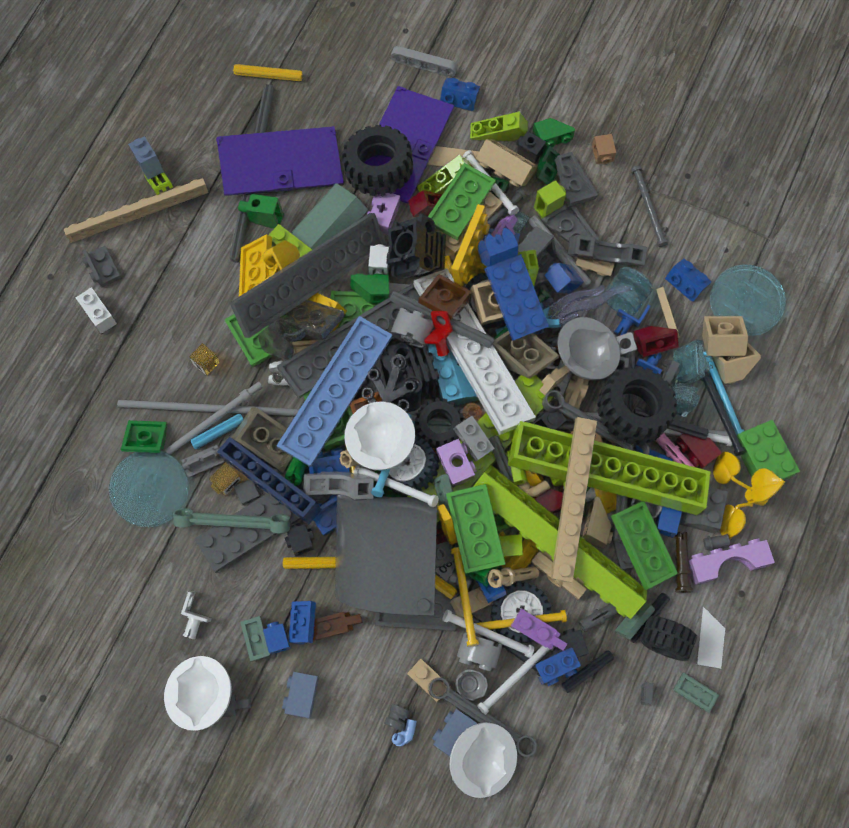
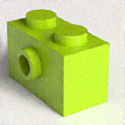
[534,180,566,218]

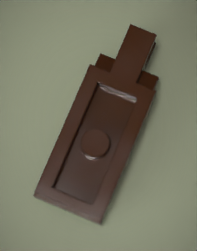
[313,612,363,641]

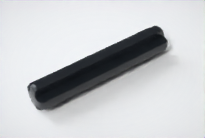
[628,593,670,643]
[562,650,614,693]

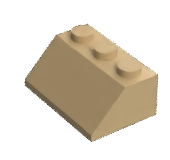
[476,139,538,187]

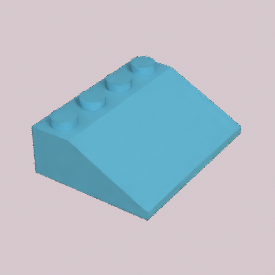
[426,330,479,406]

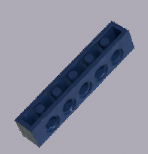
[217,437,322,525]

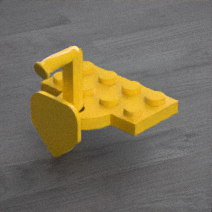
[451,204,490,286]
[239,234,300,297]

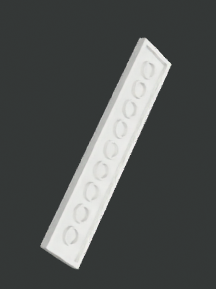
[413,268,536,435]

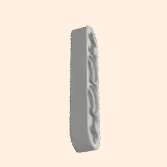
[390,46,458,77]

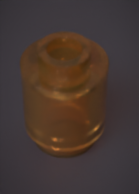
[462,403,482,422]

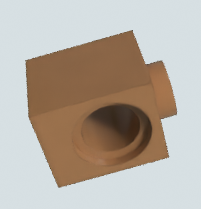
[592,134,616,164]

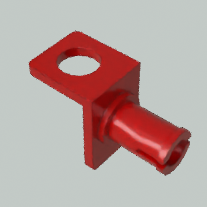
[424,311,453,356]

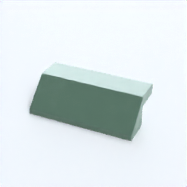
[291,184,368,250]

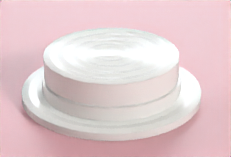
[345,402,415,470]
[164,656,232,731]
[450,722,517,798]

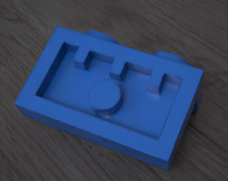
[309,448,350,474]
[313,494,345,536]
[288,601,316,645]

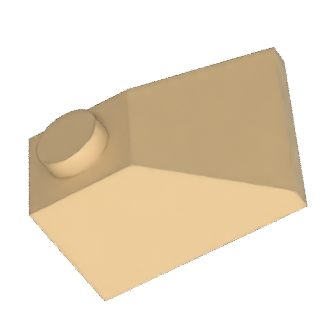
[712,342,761,384]
[582,496,613,548]

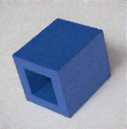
[656,506,682,538]
[263,622,291,655]

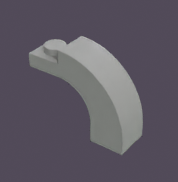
[304,472,374,500]

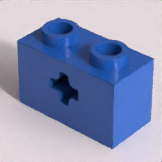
[544,263,584,294]

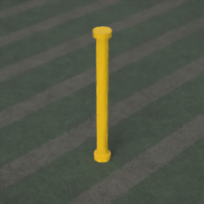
[451,547,479,647]
[475,610,567,630]

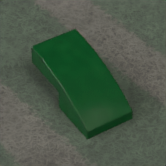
[536,146,560,185]

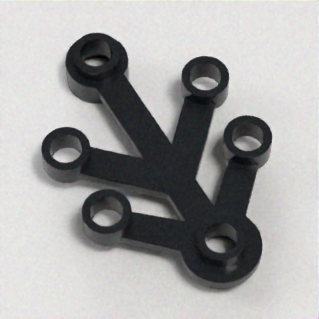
[362,354,417,412]

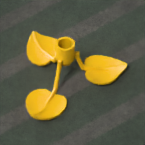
[713,452,785,540]

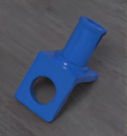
[614,305,651,336]
[635,353,662,374]

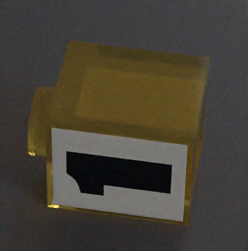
[189,343,220,375]
[209,462,242,496]

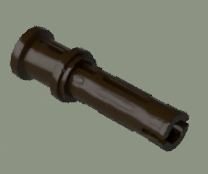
[675,532,693,593]

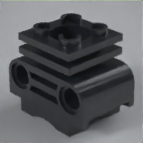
[386,214,446,279]
[381,343,439,413]

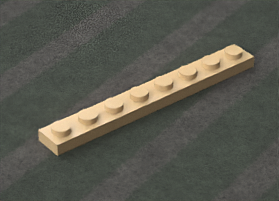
[64,178,208,243]
[551,417,597,583]

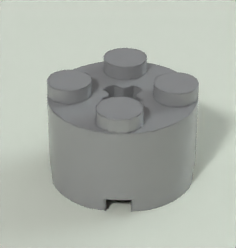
[391,308,434,348]
[457,632,503,671]

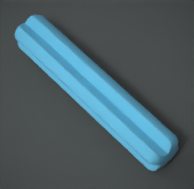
[191,414,243,449]

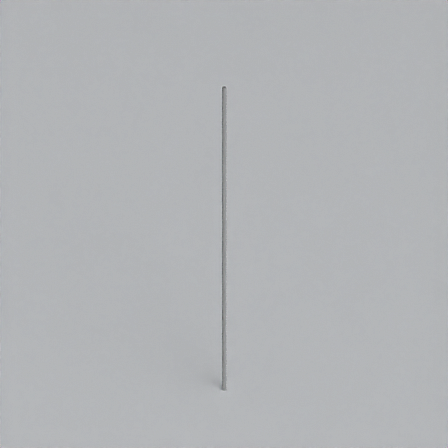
[117,400,728,436]

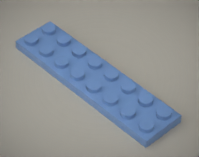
[277,316,393,467]

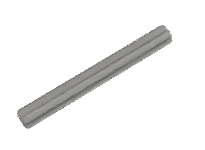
[529,215,591,288]

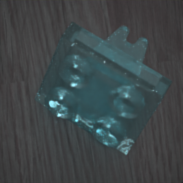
[673,339,713,388]

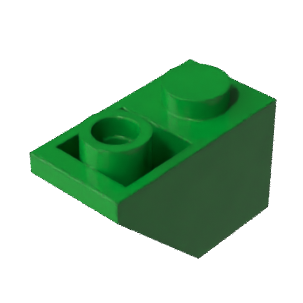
[532,118,575,148]
[350,273,389,304]

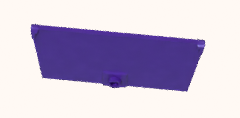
[364,86,454,204]
[216,126,343,196]

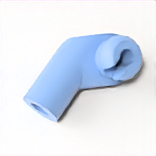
[392,719,417,746]

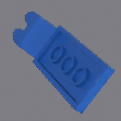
[478,228,549,341]

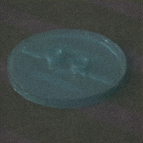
[710,264,786,336]
[109,451,188,527]

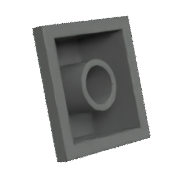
[518,226,557,273]
[679,487,728,534]

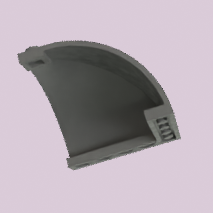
[335,495,437,615]

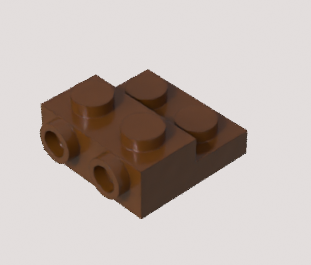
[418,274,471,320]

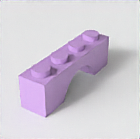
[689,538,775,585]

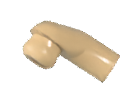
[519,481,550,497]

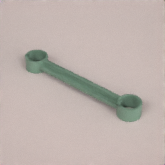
[173,508,290,533]

